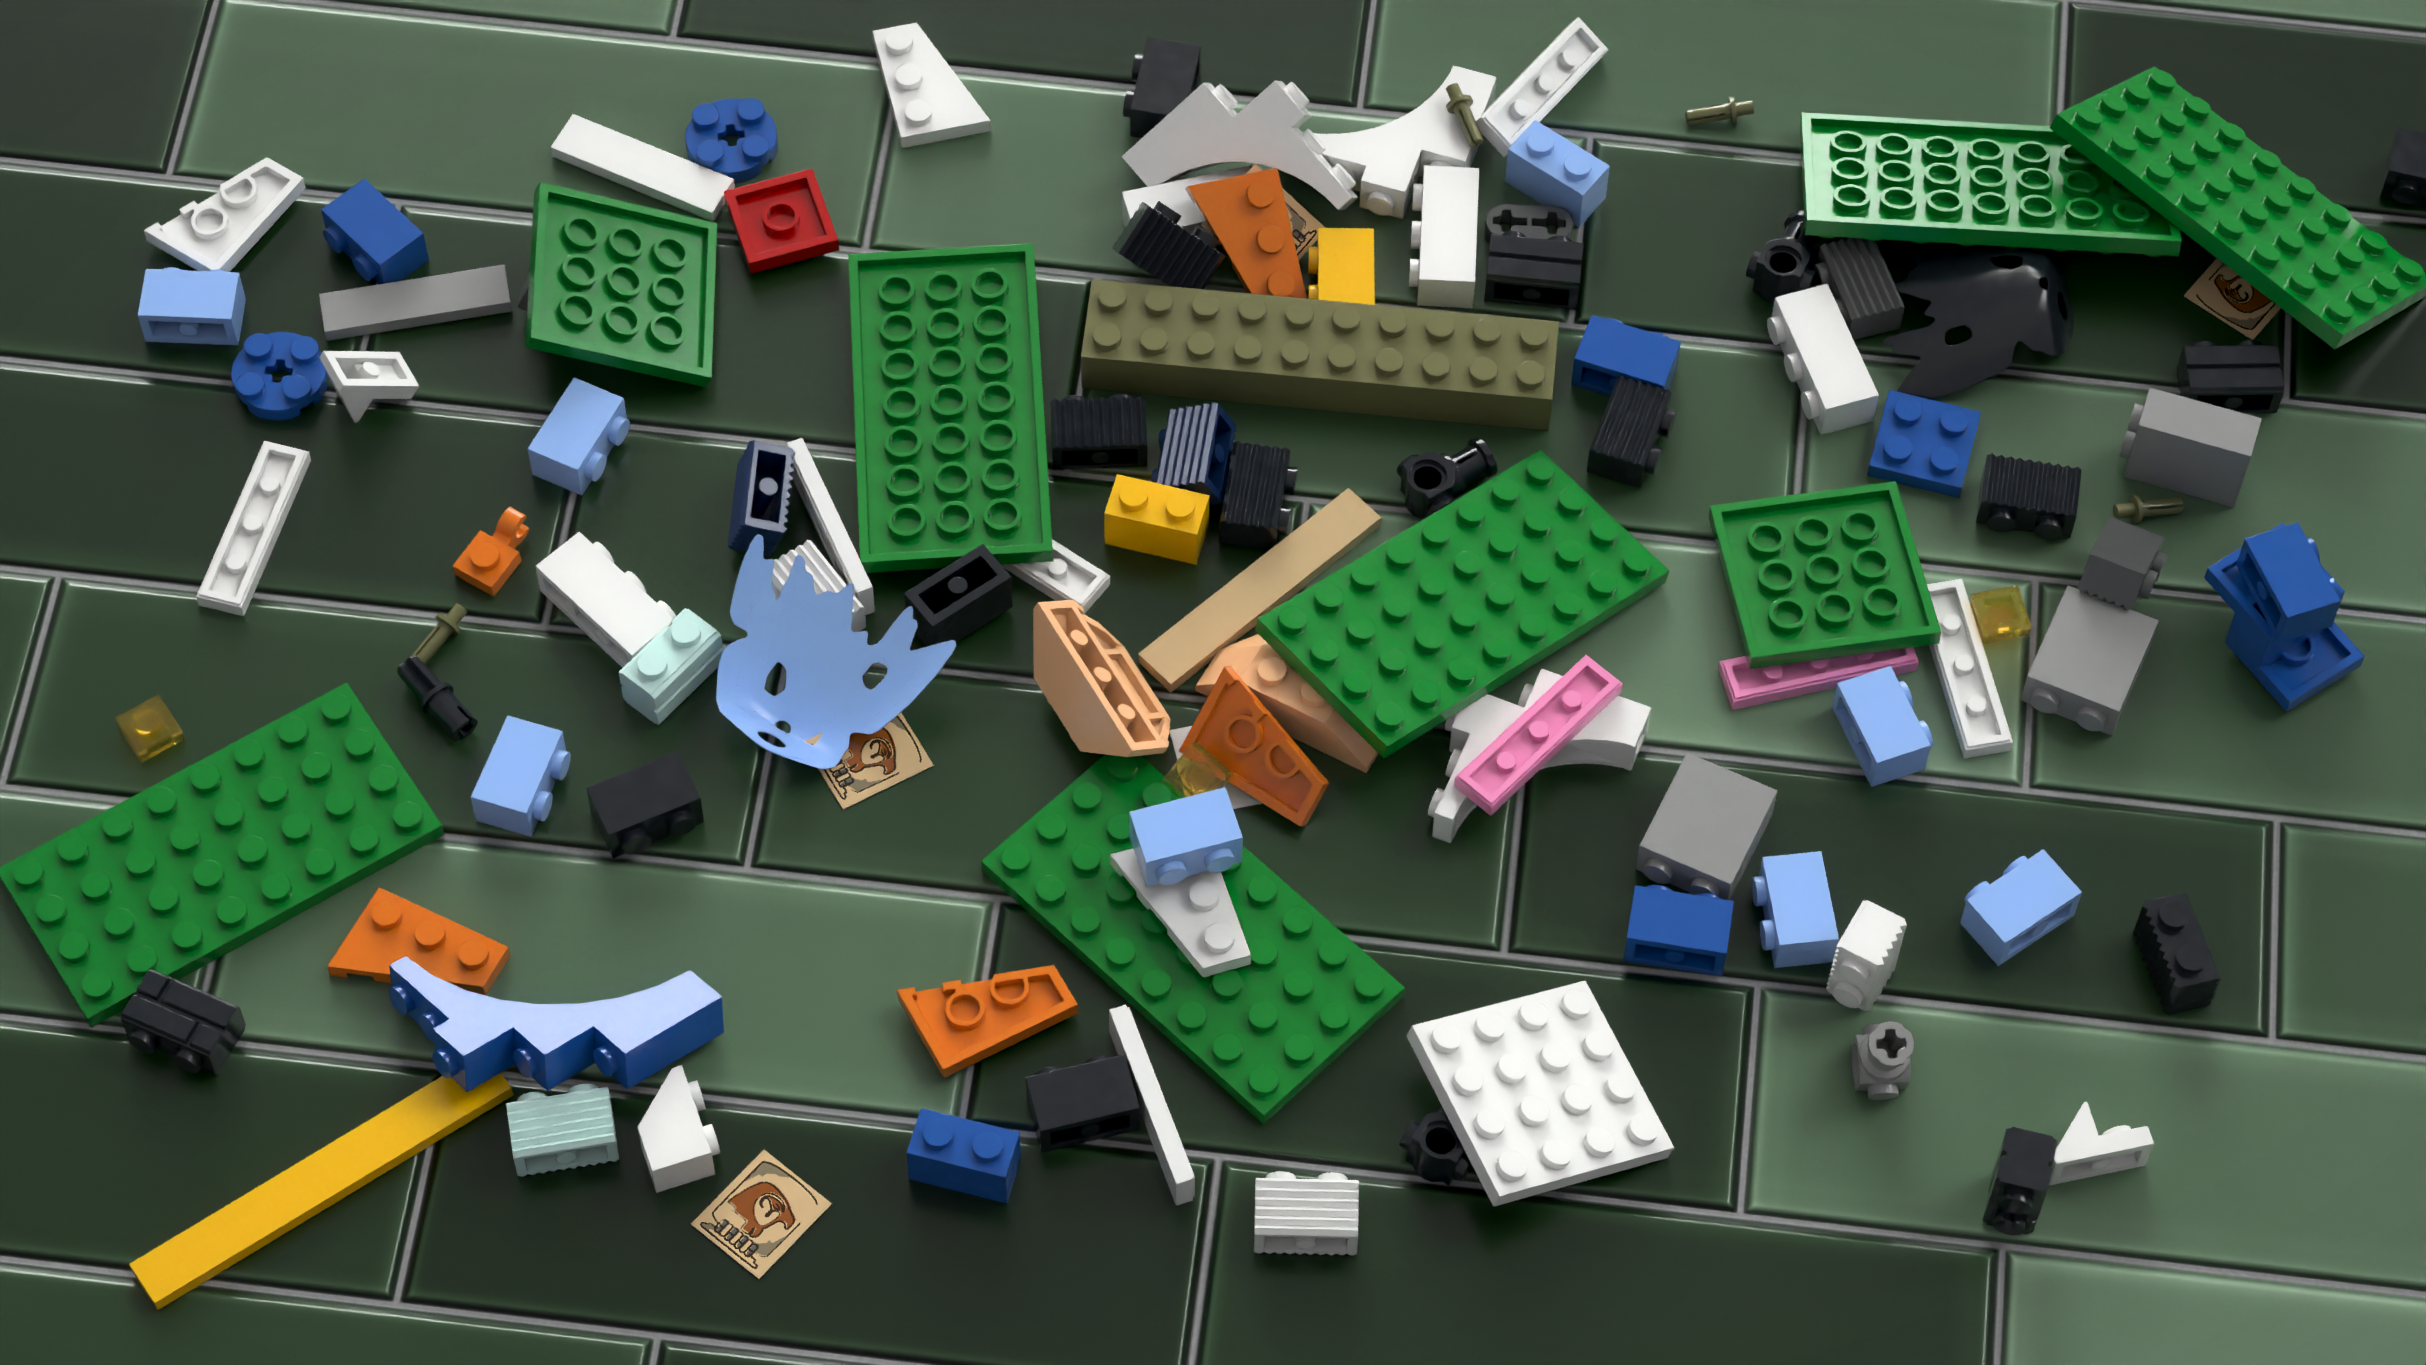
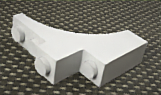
[1278,65,1497,219]
[1122,80,1358,210]
[1428,668,1651,843]

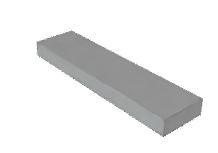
[319,265,512,341]

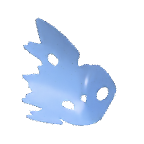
[716,534,956,770]

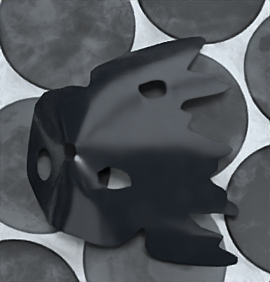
[1883,243,2074,399]

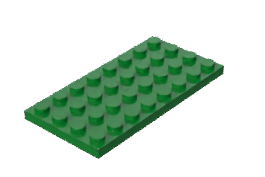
[2050,66,2426,349]
[1800,112,2182,257]
[848,243,1053,573]
[1255,449,1669,758]
[0,682,444,1028]
[981,754,1405,1124]

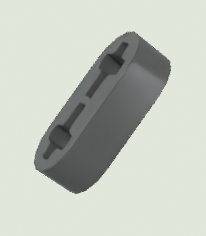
[1484,204,1573,245]

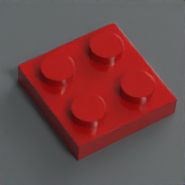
[724,168,839,274]

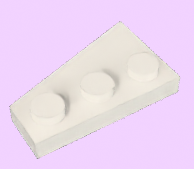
[872,22,991,148]
[144,157,306,272]
[1110,848,1251,977]

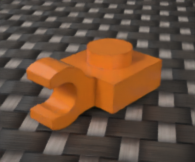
[453,507,530,597]

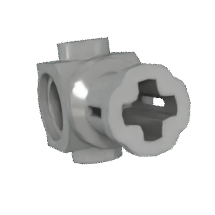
[1851,1021,1914,1100]

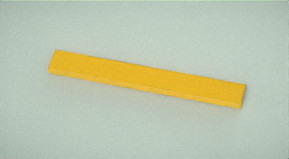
[129,1073,513,1310]

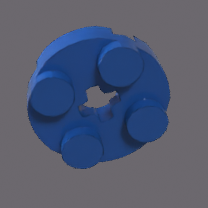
[685,98,778,183]
[231,332,328,421]

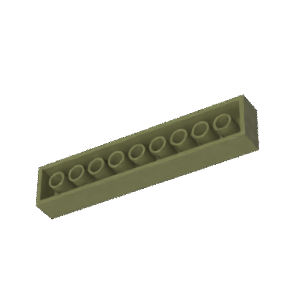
[1081,279,1559,431]

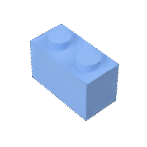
[1505,120,1610,227]
[138,267,246,345]
[528,378,630,495]
[1832,666,1933,787]
[471,715,571,837]
[1129,787,1243,887]
[1960,849,2082,966]
[1751,851,1839,968]

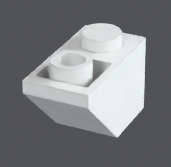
[638,1065,720,1193]

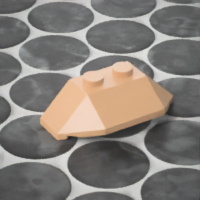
[1033,600,1171,757]
[1195,634,1379,773]

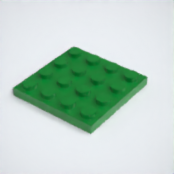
[525,182,717,387]
[1708,481,1941,669]

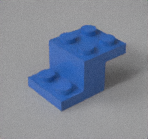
[2204,522,2365,712]

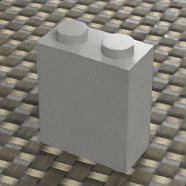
[2120,387,2262,508]
[2021,585,2159,736]
[1636,753,1778,900]

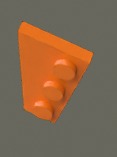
[1185,168,1307,299]
[1179,666,1329,827]
[327,887,511,995]
[897,965,1078,1078]

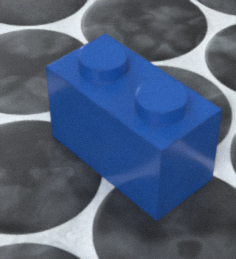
[321,178,429,284]
[1571,315,1681,396]
[2236,522,2341,643]
[1623,885,1734,977]
[906,1108,1021,1203]

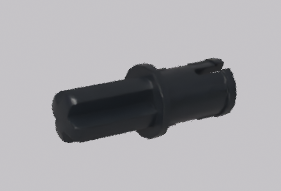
[397,656,478,742]

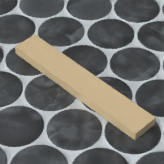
[1138,488,1381,693]

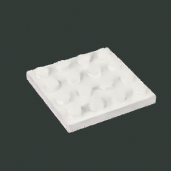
[1407,981,1674,1207]

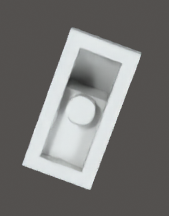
[319,351,419,423]
[2049,1101,2154,1185]

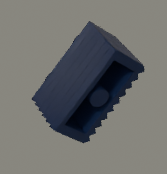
[1151,402,1237,505]
[728,440,796,557]

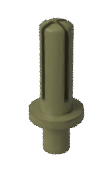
[1446,83,1484,147]
[1685,97,1754,126]
[2113,495,2184,524]
[411,603,467,665]

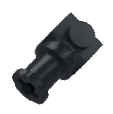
[1746,210,1822,304]
[1396,437,1498,519]
[1399,1108,1472,1186]

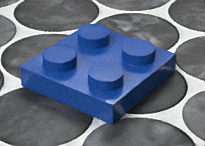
[1867,390,1981,498]

